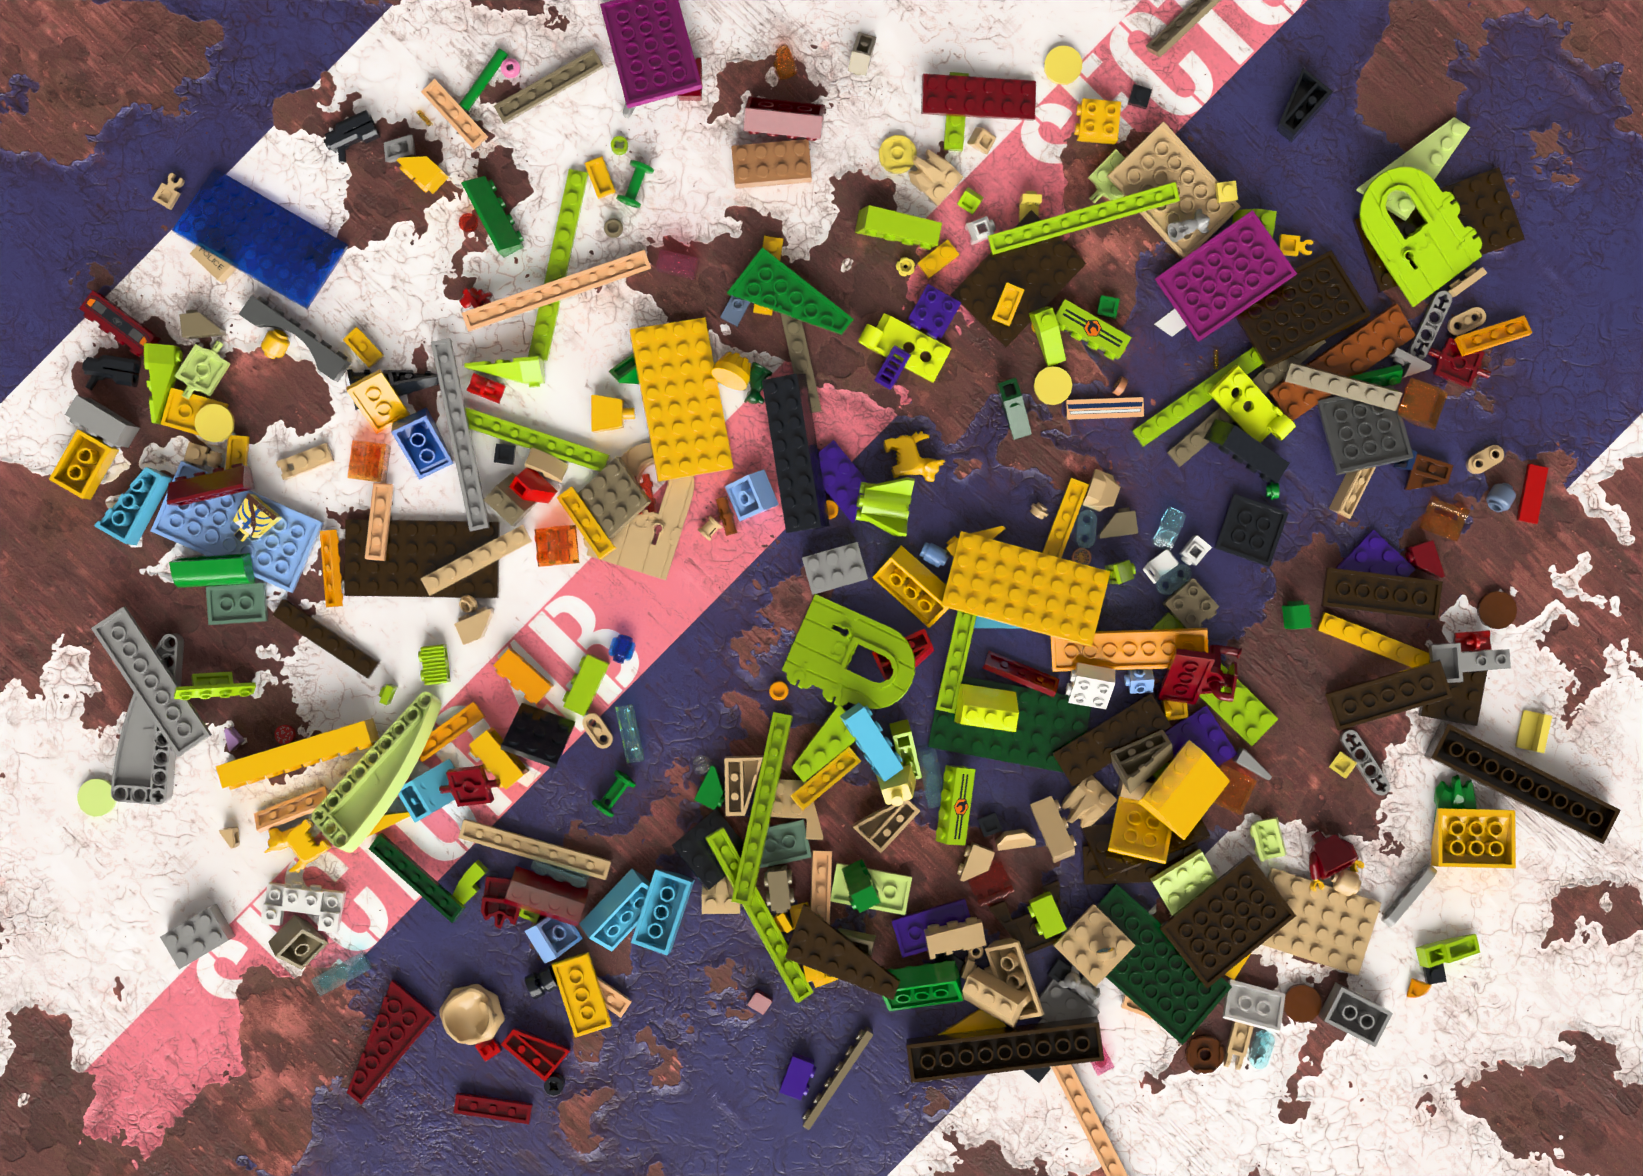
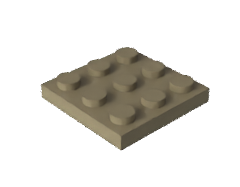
[578,457,651,538]

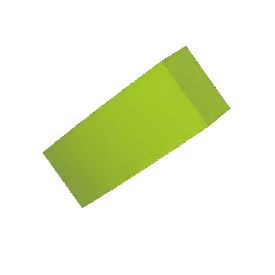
[453,859,489,905]
[1415,934,1481,968]

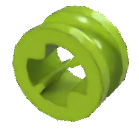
[611,136,628,155]

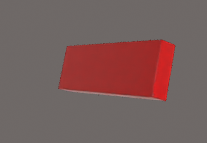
[1516,464,1549,524]

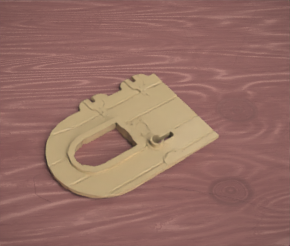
[583,443,695,580]

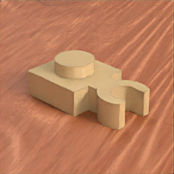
[153,173,185,210]

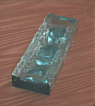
[615,704,645,763]
[917,748,943,809]
[531,860,590,888]
[311,951,372,997]

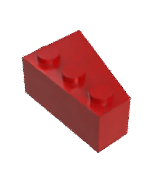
[872,628,934,681]
[501,1027,571,1081]

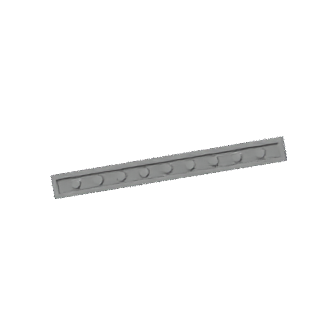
[431,338,490,531]

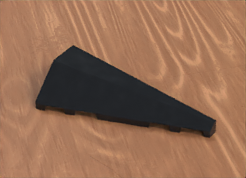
[347,369,439,410]

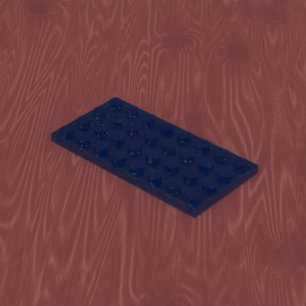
[172,168,349,309]

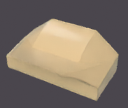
[1082,469,1120,512]
[995,829,1036,851]

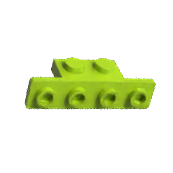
[174,672,256,700]

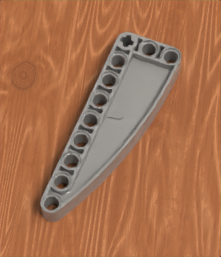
[111,633,184,805]

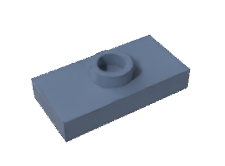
[720,296,751,327]

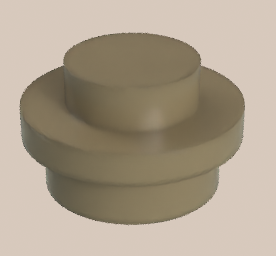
[604,218,623,238]

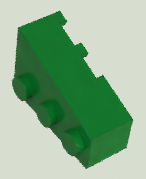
[842,859,881,913]

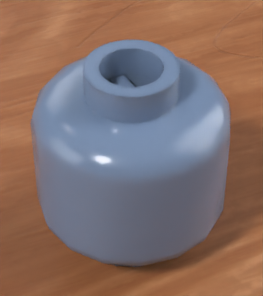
[1486,483,1516,512]

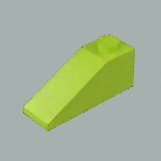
[1029,306,1066,367]
[1105,560,1136,584]
[889,719,922,779]

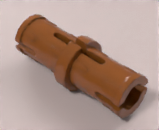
[715,496,738,536]

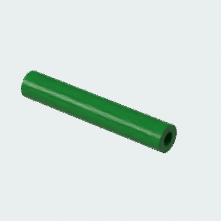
[459,48,508,112]

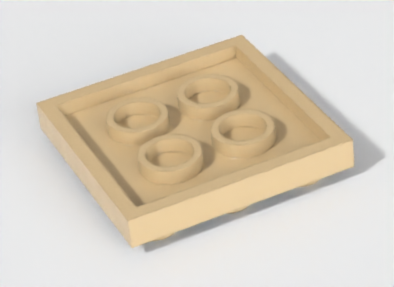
[1053,904,1135,987]

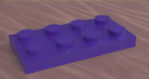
[818,440,869,524]
[891,898,970,958]

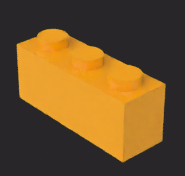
[493,648,554,704]

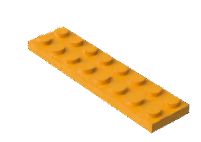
[1051,628,1208,672]

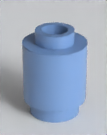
[919,542,949,568]

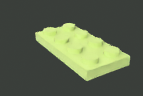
[830,863,912,915]

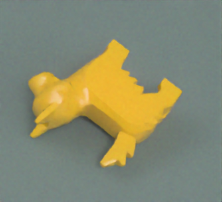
[883,431,945,482]
[264,818,332,873]

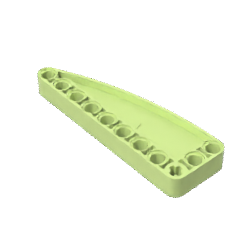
[311,691,442,853]

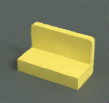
[1515,710,1552,753]

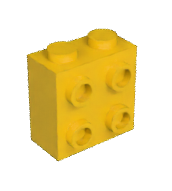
[1074,98,1121,145]

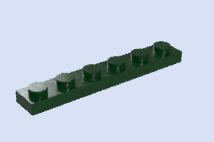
[368,833,466,923]

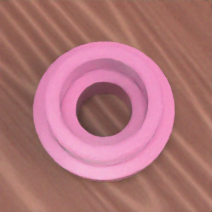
[501,58,520,78]

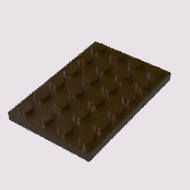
[951,210,1087,348]
[1235,250,1371,369]
[1159,855,1296,988]

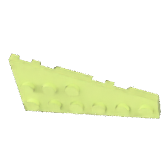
[1356,117,1470,221]

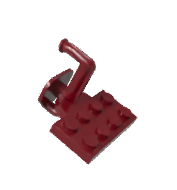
[1158,644,1242,705]

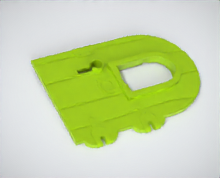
[1359,167,1482,307]
[782,594,915,709]

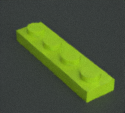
[943,72,969,152]

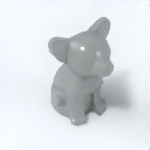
[1167,209,1210,242]
[1059,966,1101,1006]

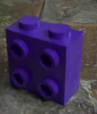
[908,284,961,339]

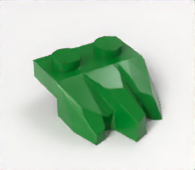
[1434,775,1477,823]

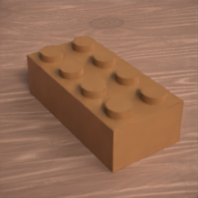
[731,139,812,189]

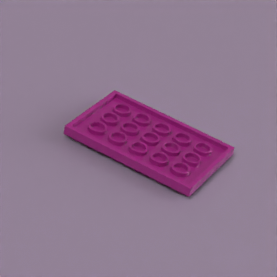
[600,0,703,109]
[1155,210,1297,342]

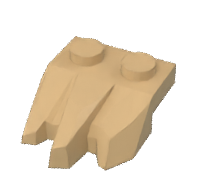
[908,149,963,206]
[1060,775,1117,828]
[702,876,740,914]

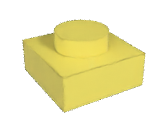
[1215,181,1238,203]
[1329,751,1357,778]

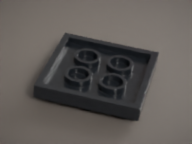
[1214,494,1289,567]
[501,703,576,769]
[672,809,744,890]

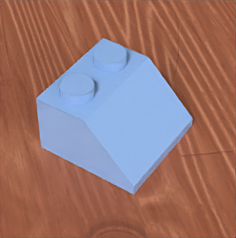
[725,470,779,522]
[525,917,583,963]

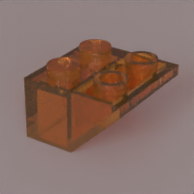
[1398,378,1448,430]
[347,440,391,483]
[534,525,580,567]

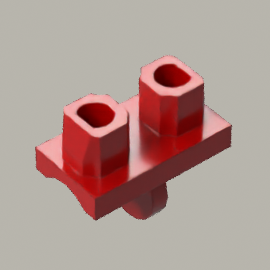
[459,287,493,309]
[466,373,506,404]
[1454,630,1492,652]

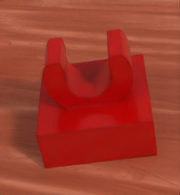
[475,1037,502,1062]

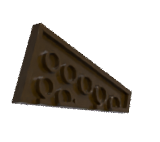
[1080,819,1210,879]
[785,903,900,1000]

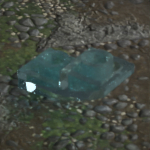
[1152,507,1186,551]

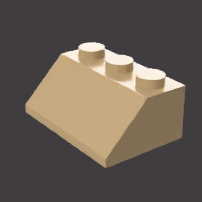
[962,967,1028,1029]

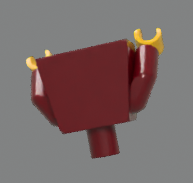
[1309,831,1364,892]

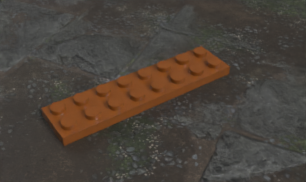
[1268,303,1416,421]

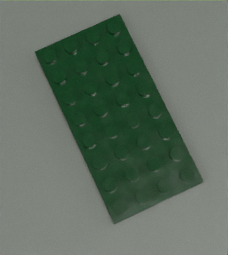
[928,672,1091,773]
[1096,884,1232,1045]

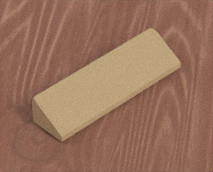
[1329,467,1376,519]

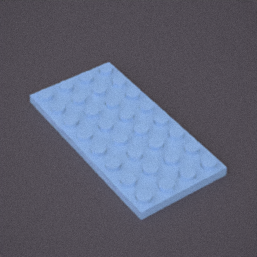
[151,461,324,593]

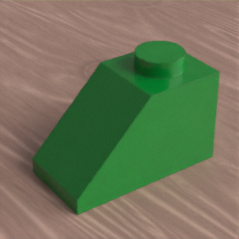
[694,764,725,810]

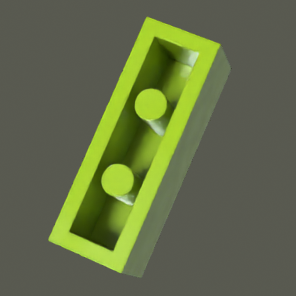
[562,654,610,716]

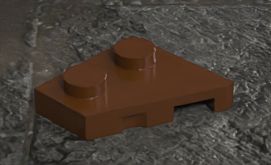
[1404,454,1454,490]

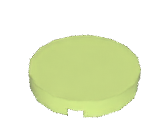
[77,778,117,817]

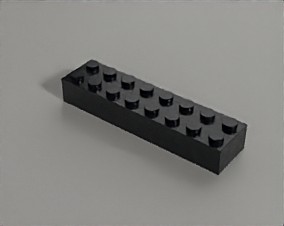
[762,373,830,533]

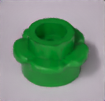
[1266,481,1279,500]

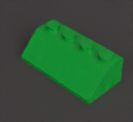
[461,176,524,258]
[882,961,964,1011]

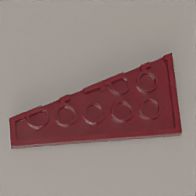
[347,979,437,1105]

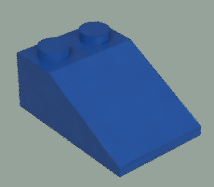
[391,407,454,480]

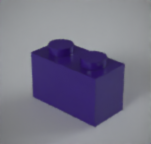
[779,1052,817,1100]

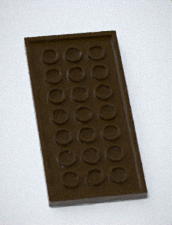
[1353,167,1525,293]
[344,519,500,598]

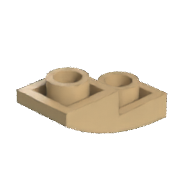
[525,448,568,482]

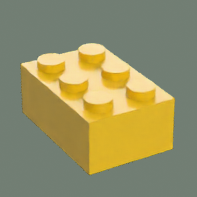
[49,429,119,500]
[469,727,529,789]

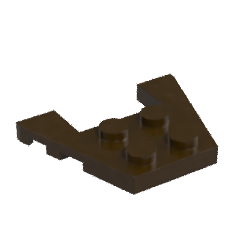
[988,880,1062,954]

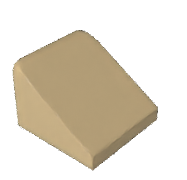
[967,127,996,155]
[219,827,240,849]

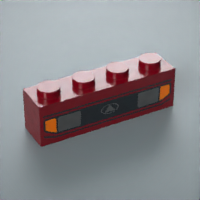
[79,290,161,357]

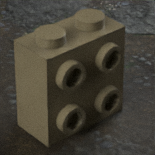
[1162,578,1219,629]
[764,864,795,913]

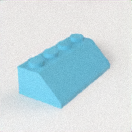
[579,869,651,951]
[631,869,695,955]

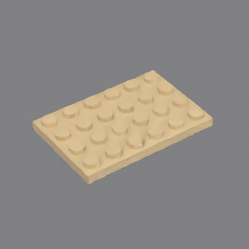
[1106,121,1241,259]
[1261,867,1382,976]

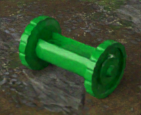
[616,160,654,209]
[592,769,636,817]

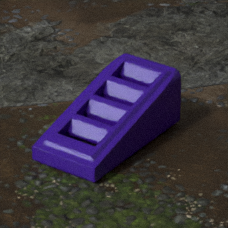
[874,345,911,390]

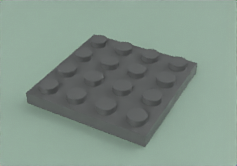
[1317,385,1413,475]

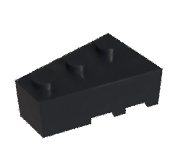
[1277,68,1333,143]

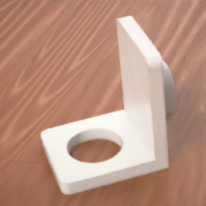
[1143,549,1179,584]

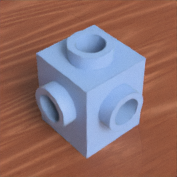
[1124,669,1154,694]

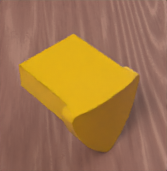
[1161,700,1188,722]
[774,912,794,933]

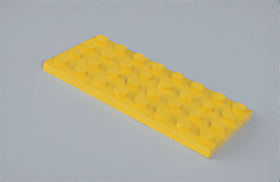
[629,317,733,482]
[941,531,1110,647]

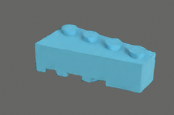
[94,467,172,546]
[840,703,904,782]

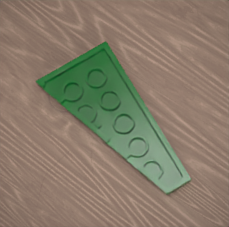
[727,247,854,335]

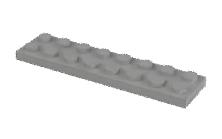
[91,607,212,757]

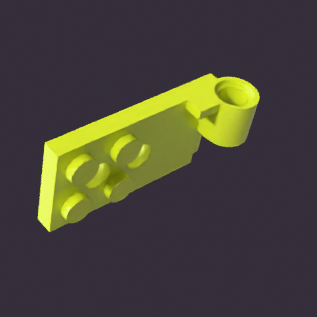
[858,313,951,383]
[1208,365,1296,443]

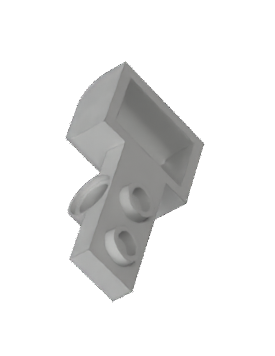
[1429,643,1511,683]

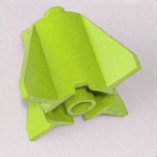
[855,478,915,537]

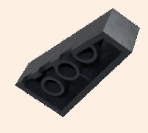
[1203,419,1290,483]

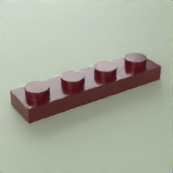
[983,651,1060,697]
[453,1092,533,1125]

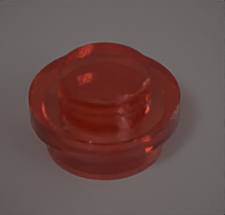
[459,213,478,233]

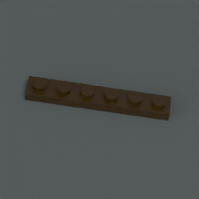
[272,599,380,679]

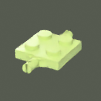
[1088,149,1125,203]
[175,340,231,400]

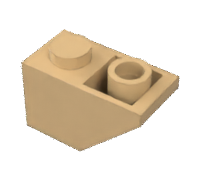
[454,607,494,645]
[957,842,995,882]

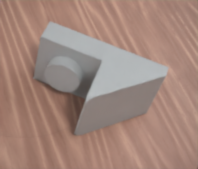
[384,135,416,163]
[1389,348,1432,378]

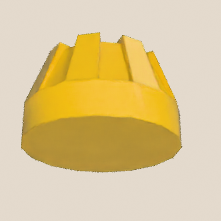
[711,352,751,390]

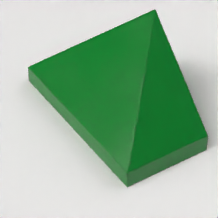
[609,354,639,384]

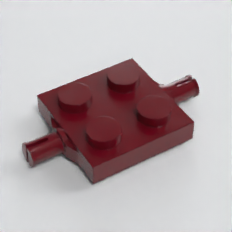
[1427,338,1491,388]
[439,765,501,807]

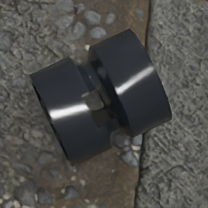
[525,965,559,999]

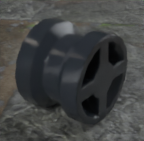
[544,1073,565,1096]

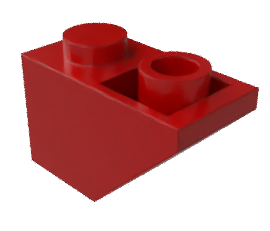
[509,468,558,503]

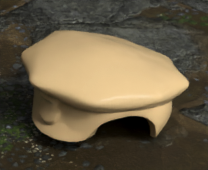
[439,984,505,1045]

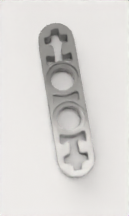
[1407,291,1452,360]
[1340,729,1390,795]
[1381,864,1437,927]

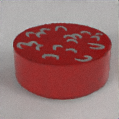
[275,725,296,744]

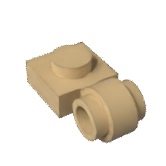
[184,442,223,468]
[960,946,983,980]

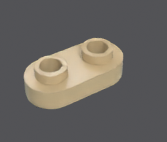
[1447,307,1486,336]
[1466,445,1504,474]
[582,713,613,749]

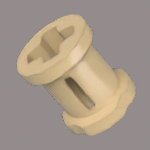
[698,516,723,541]

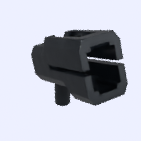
[324,110,381,163]
[82,355,141,390]

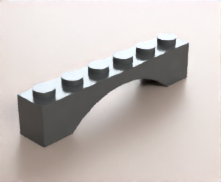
[239,295,351,382]

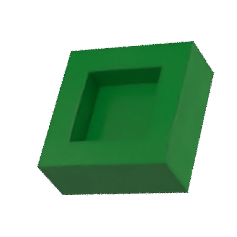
[1096,295,1120,319]

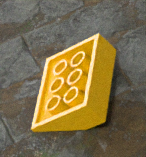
[1138,740,1230,840]
[1431,808,1516,869]

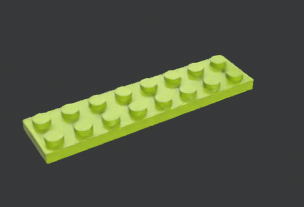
[1151,612,1278,746]

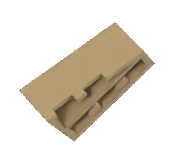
[724,755,764,816]
[1030,796,1077,863]
[852,800,920,853]
[924,917,986,959]

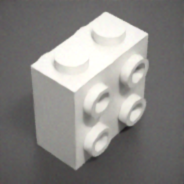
[1066,663,1115,709]

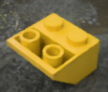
[397,156,449,194]

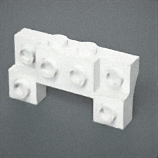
[260,882,346,933]

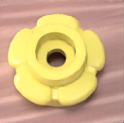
[896,257,915,276]

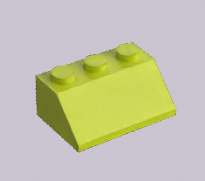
[954,683,1019,732]

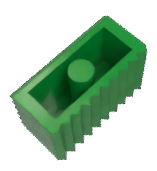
[1282,600,1312,629]

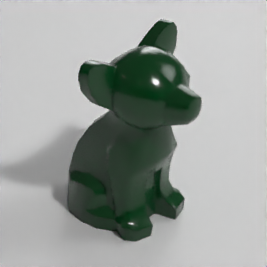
[744,362,773,404]

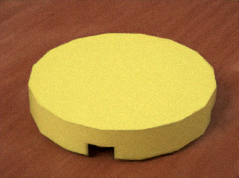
[1044,46,1083,85]
[879,135,917,174]
[1033,366,1072,405]
[195,404,235,443]

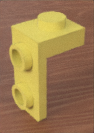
[1019,191,1042,222]

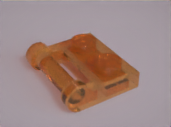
[1419,496,1470,541]

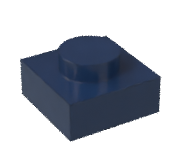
[1393,450,1418,470]

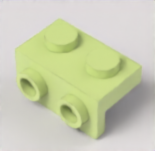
[1250,817,1287,862]

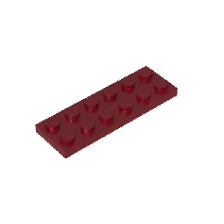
[921,73,1036,121]

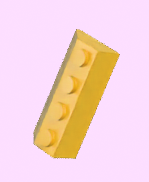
[872,545,949,628]

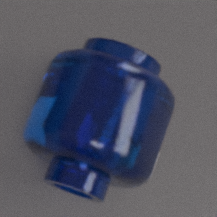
[608,634,636,664]

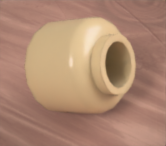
[1331,868,1362,896]

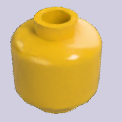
[261,329,290,359]

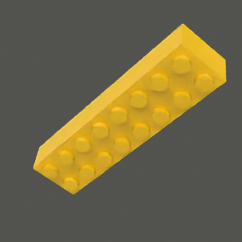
[215,718,379,790]

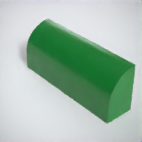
[169,553,255,588]

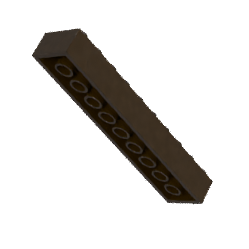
[1424,722,1621,844]
[906,1016,1104,1083]

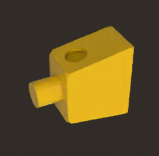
[591,395,635,433]

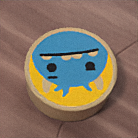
[1096,947,1116,961]

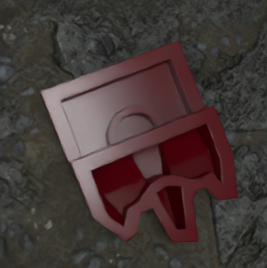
[481,876,521,929]

